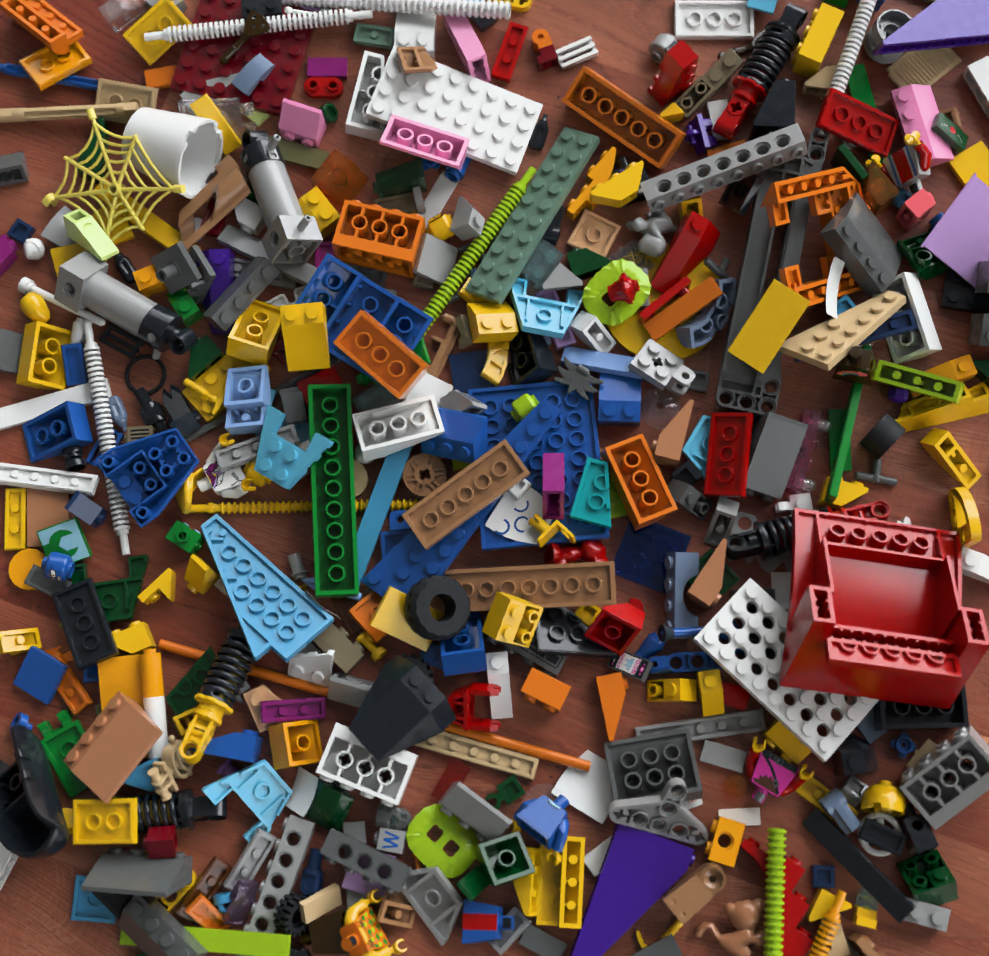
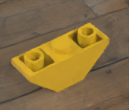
[589,160,644,208]

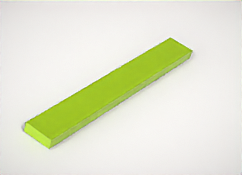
[120,926,291,956]

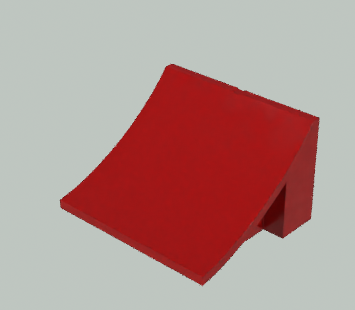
[779,508,989,709]

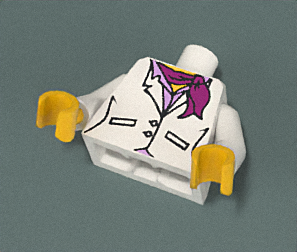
[197,433,256,499]

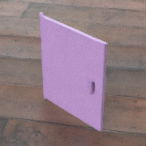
[921,173,989,288]

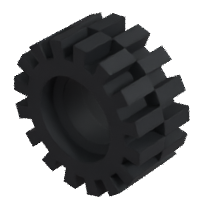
[273,892,309,937]

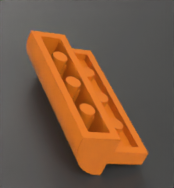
[0,0,84,55]

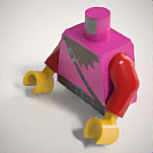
[745,736,815,804]

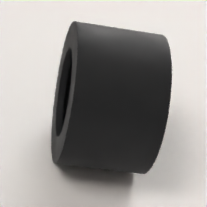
[859,413,906,460]

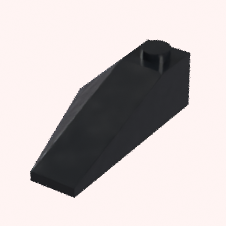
[508,303,557,385]

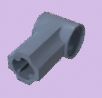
[818,787,861,835]

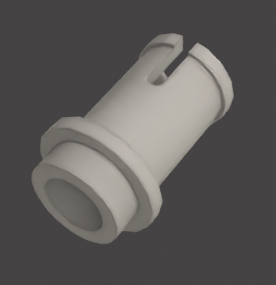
[287,553,308,581]

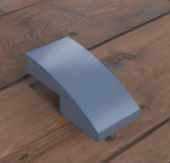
[231,53,275,96]

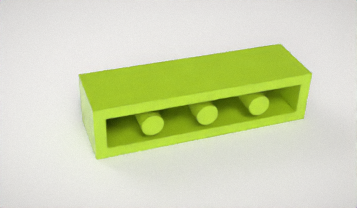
[874,359,965,405]

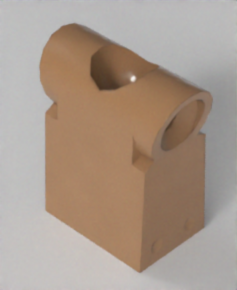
[662,861,726,925]

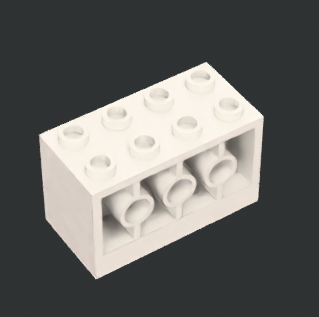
[316,722,419,808]

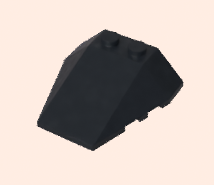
[348,654,456,762]

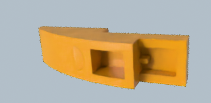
[566,146,616,221]

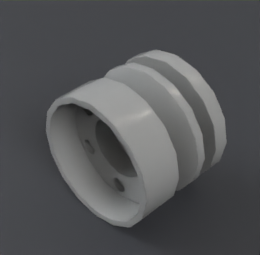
[863,9,912,64]

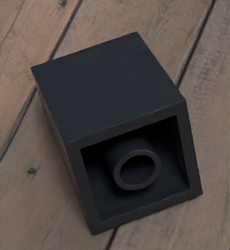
[748,78,796,141]

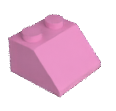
[278,98,327,148]

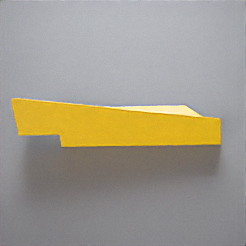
[894,382,989,433]

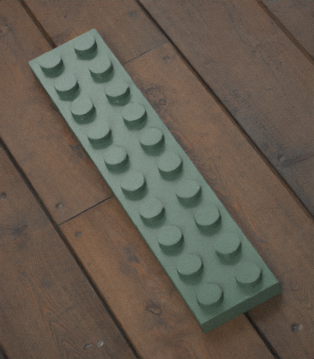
[465,127,600,305]

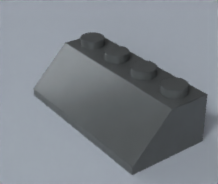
[118,895,208,956]

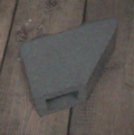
[668,478,713,521]

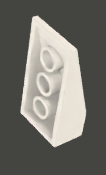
[352,394,445,462]

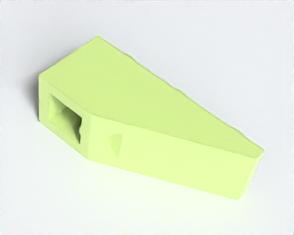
[63,208,119,261]

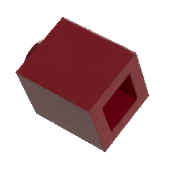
[143,825,179,859]

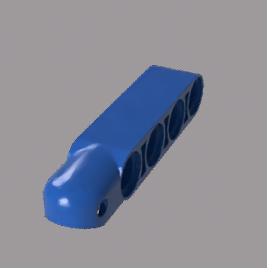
[648,649,745,675]

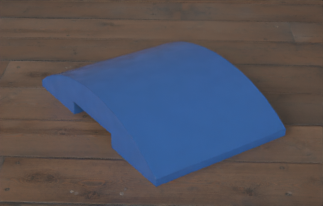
[295,253,434,386]

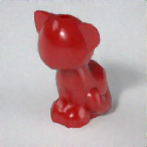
[544,540,608,565]

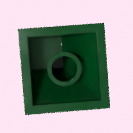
[475,831,536,887]

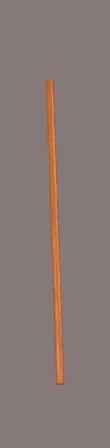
[158,639,591,772]

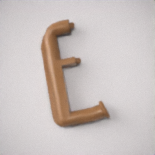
[426,312,459,378]

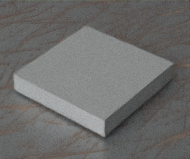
[413,233,458,285]

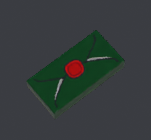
[931,112,968,153]

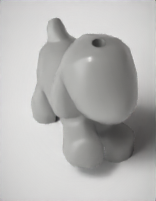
[626,209,677,258]

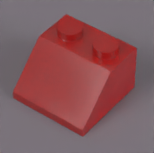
[584,603,646,656]

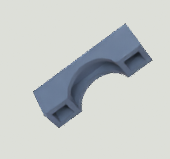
[664,552,699,639]

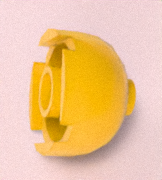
[860,780,906,817]

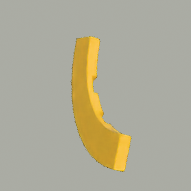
[458,277,509,386]

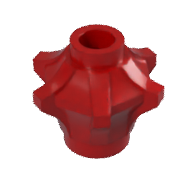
[607,272,640,304]

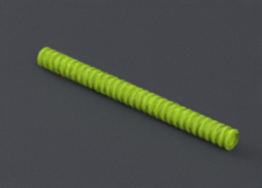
[763,828,787,956]

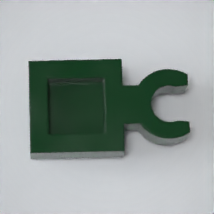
[485,775,526,809]

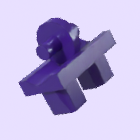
[683,113,717,156]

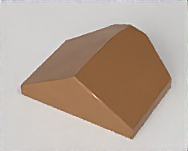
[396,46,437,73]

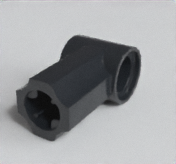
[540,206,565,246]

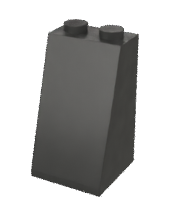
[746,412,808,503]

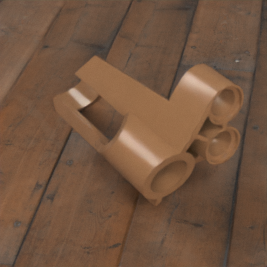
[178,154,251,250]

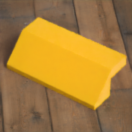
[536,836,585,929]

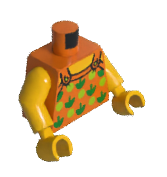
[340,889,407,956]

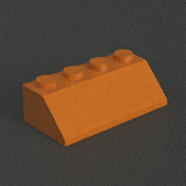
[601,433,678,531]

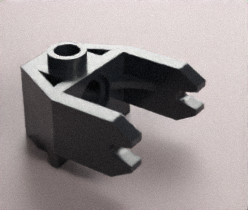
[162,384,202,438]

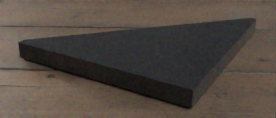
[535,607,618,659]

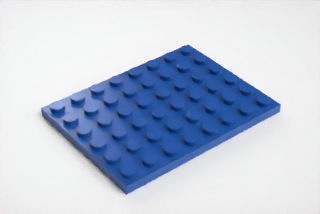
[468,381,610,551]

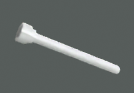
[18,277,105,326]

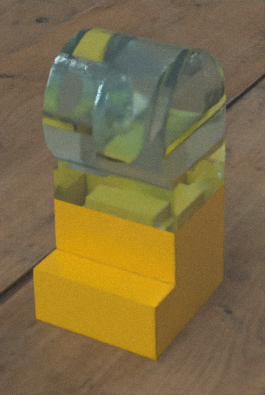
[852,885,879,929]

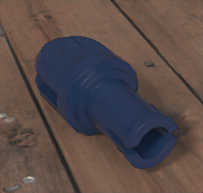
[300,848,324,897]

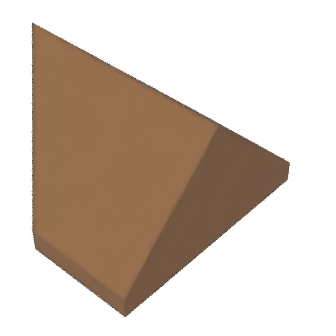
[376,891,416,929]

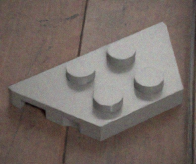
[402,866,463,946]

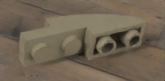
[675,48,745,119]

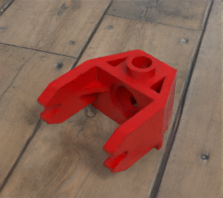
[447,682,501,732]

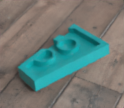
[570,457,611,529]

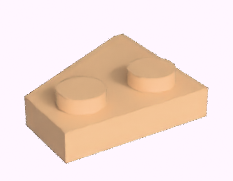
[243,684,284,733]

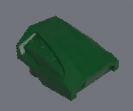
[896,228,950,280]
[305,775,356,831]

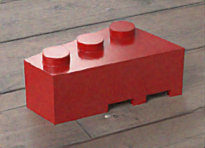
[647,39,699,108]

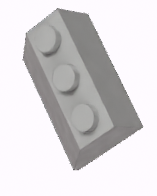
[438,781,512,843]

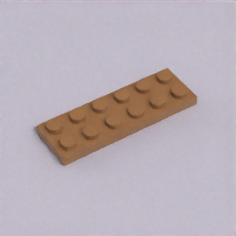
[402,439,531,550]

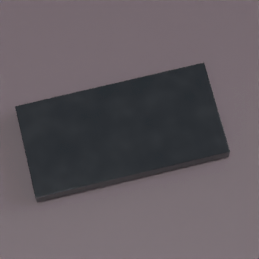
[51,577,120,672]

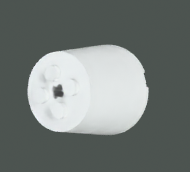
[121,107,223,199]

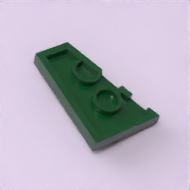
[165,646,217,716]

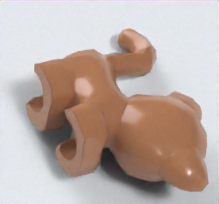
[694,898,766,956]

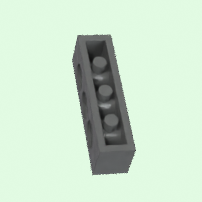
[319,828,412,895]

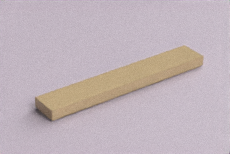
[414,731,539,780]

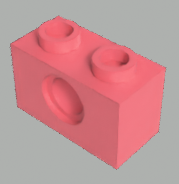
[895,188,936,232]

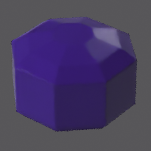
[887,388,909,403]

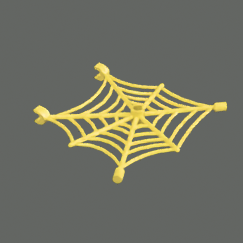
[41,108,186,262]

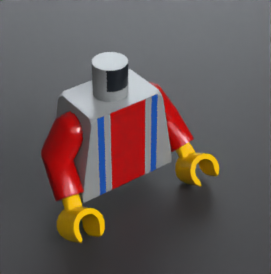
[865,131,932,195]

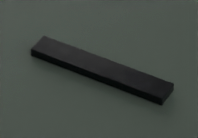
[801,807,916,923]

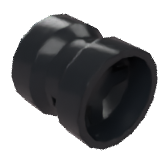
[61,445,86,472]

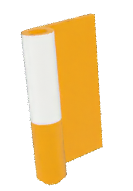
[98,648,168,759]

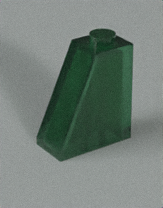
[372,158,427,198]

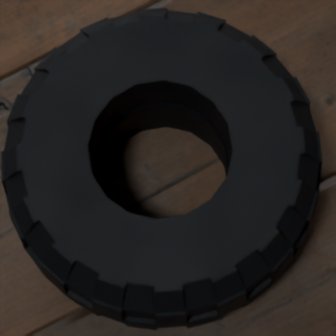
[404,575,471,641]

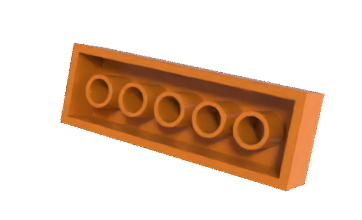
[562,66,687,169]

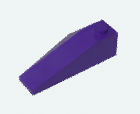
[195,249,235,335]

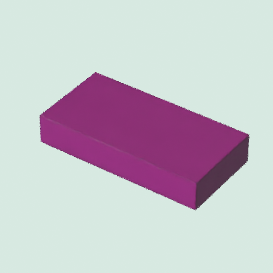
[307,58,348,79]

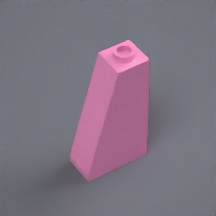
[443,14,491,82]

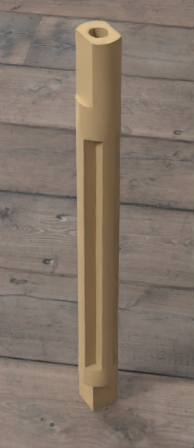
[0,102,140,123]

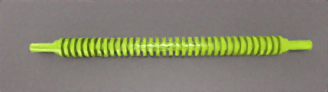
[423,166,537,338]

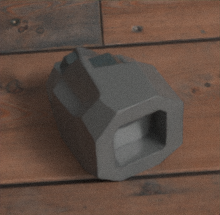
[375,804,412,830]

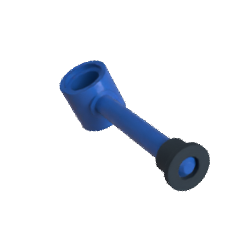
[657,620,739,642]

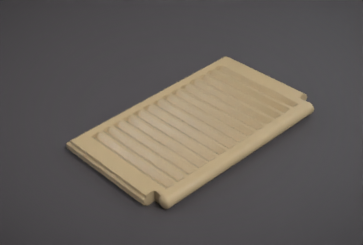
[886,48,962,88]

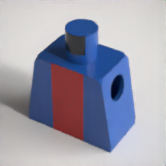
[462,900,514,944]

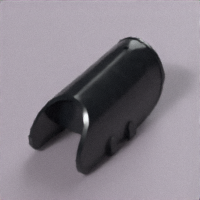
[0,724,69,859]

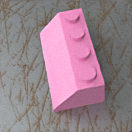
[891,84,954,167]
[379,114,470,170]

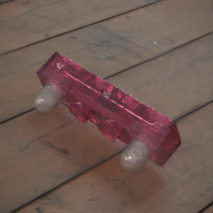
[784,408,832,494]

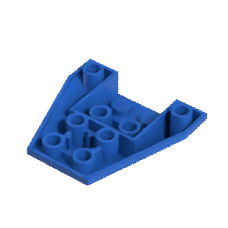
[95,428,200,528]

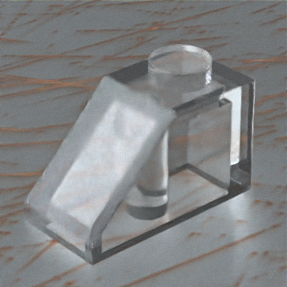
[98,0,147,33]

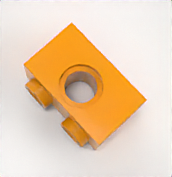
[704,816,746,867]

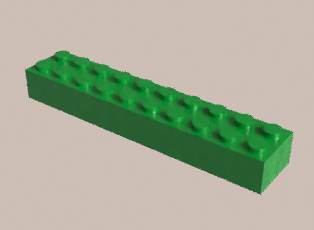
[307,384,359,598]

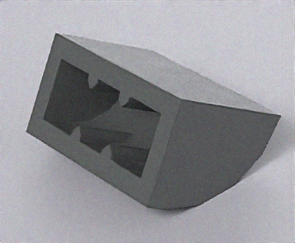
[0,152,29,187]

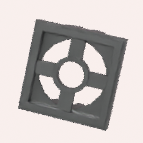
[186,245,217,304]

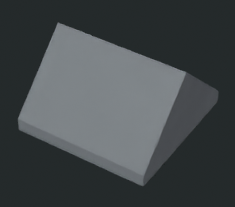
[327,672,374,708]

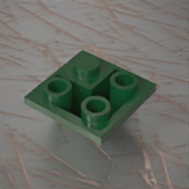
[896,849,958,906]

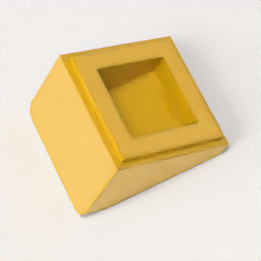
[659,102,684,123]

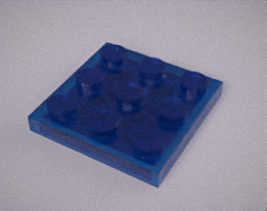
[614,520,692,595]

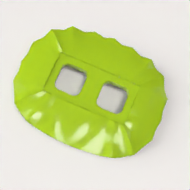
[582,259,651,326]
[406,804,479,878]

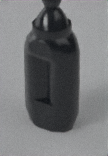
[529,114,549,151]
[114,253,137,284]

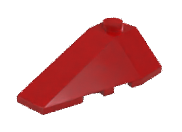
[650,211,721,294]

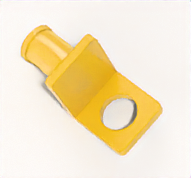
[528,514,576,548]

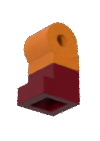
[532,29,558,72]

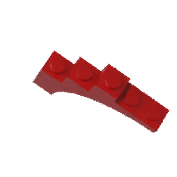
[740,837,814,956]

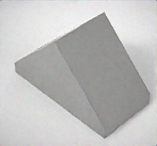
[538,263,583,292]

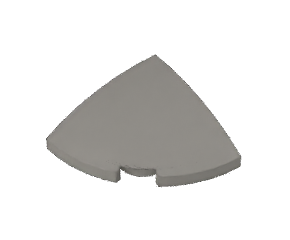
[41,206,76,247]

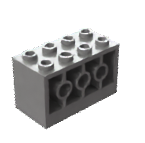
[899,725,989,830]

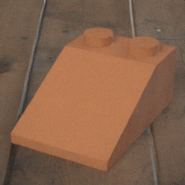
[650,399,694,469]
[684,538,727,611]

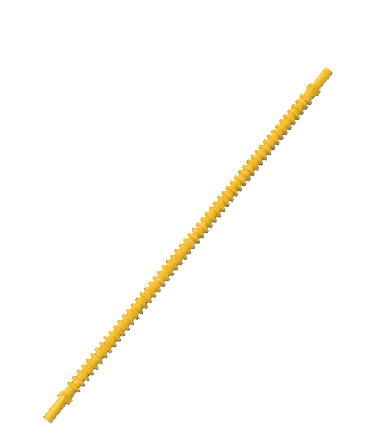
[189,498,423,514]

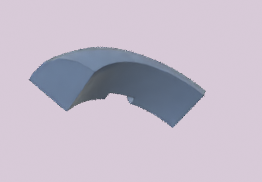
[675,277,736,349]

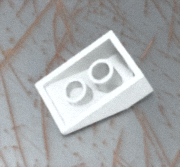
[394,11,437,61]

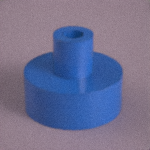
[10,712,33,732]

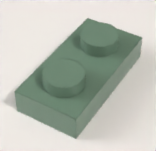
[353,22,395,50]

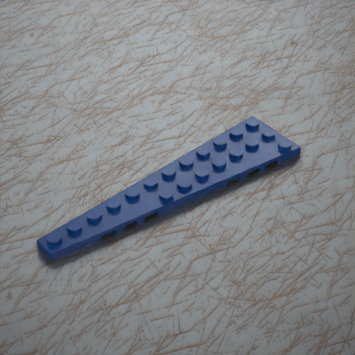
[360,399,562,597]

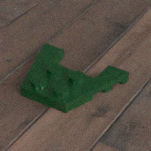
[71,554,149,623]

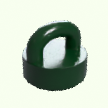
[319,103,338,124]

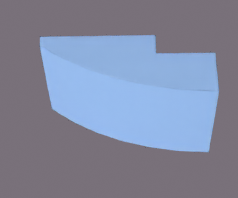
[223,365,271,435]

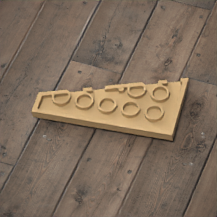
[778,290,906,371]

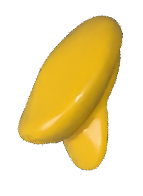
[175,468,204,514]

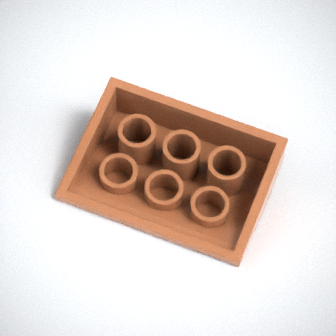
[64,691,163,804]

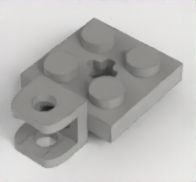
[628,339,696,397]

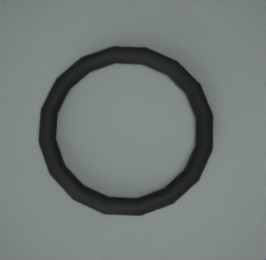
[125,355,167,395]

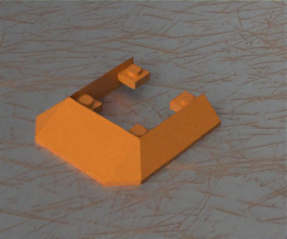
[760,166,863,306]

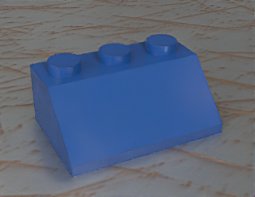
[421,407,488,463]

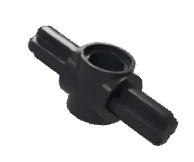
[134,387,169,433]

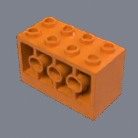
[332,199,426,279]
[333,310,431,399]

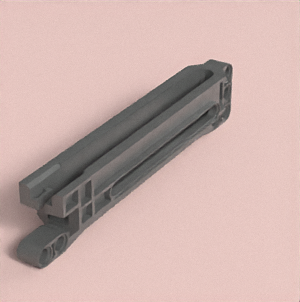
[714,127,829,418]

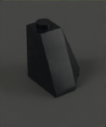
[831,732,879,776]

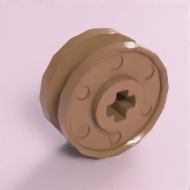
[403,453,447,499]

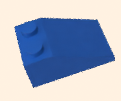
[598,372,641,426]
[22,401,93,463]
[440,611,487,676]
[188,729,264,763]

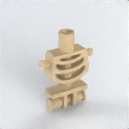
[147,735,195,801]

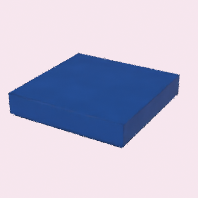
[13,646,68,704]

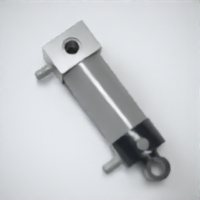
[240,130,323,264]
[54,250,197,360]

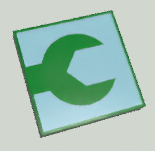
[36,516,93,562]

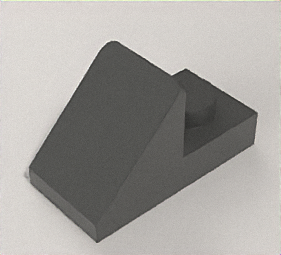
[279,387,307,425]

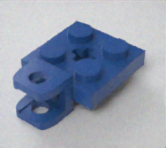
[380,510,412,559]

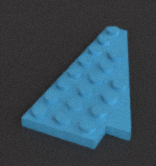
[201,514,334,663]

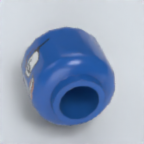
[41,552,75,582]

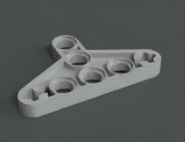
[608,777,708,845]

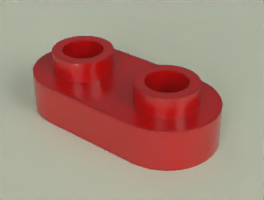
[304,77,344,99]

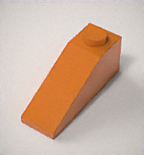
[595,672,628,742]

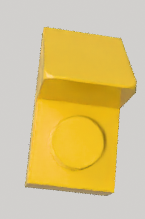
[137,568,176,605]
[0,627,42,656]

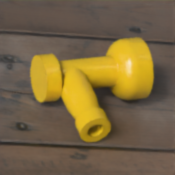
[356,632,387,663]

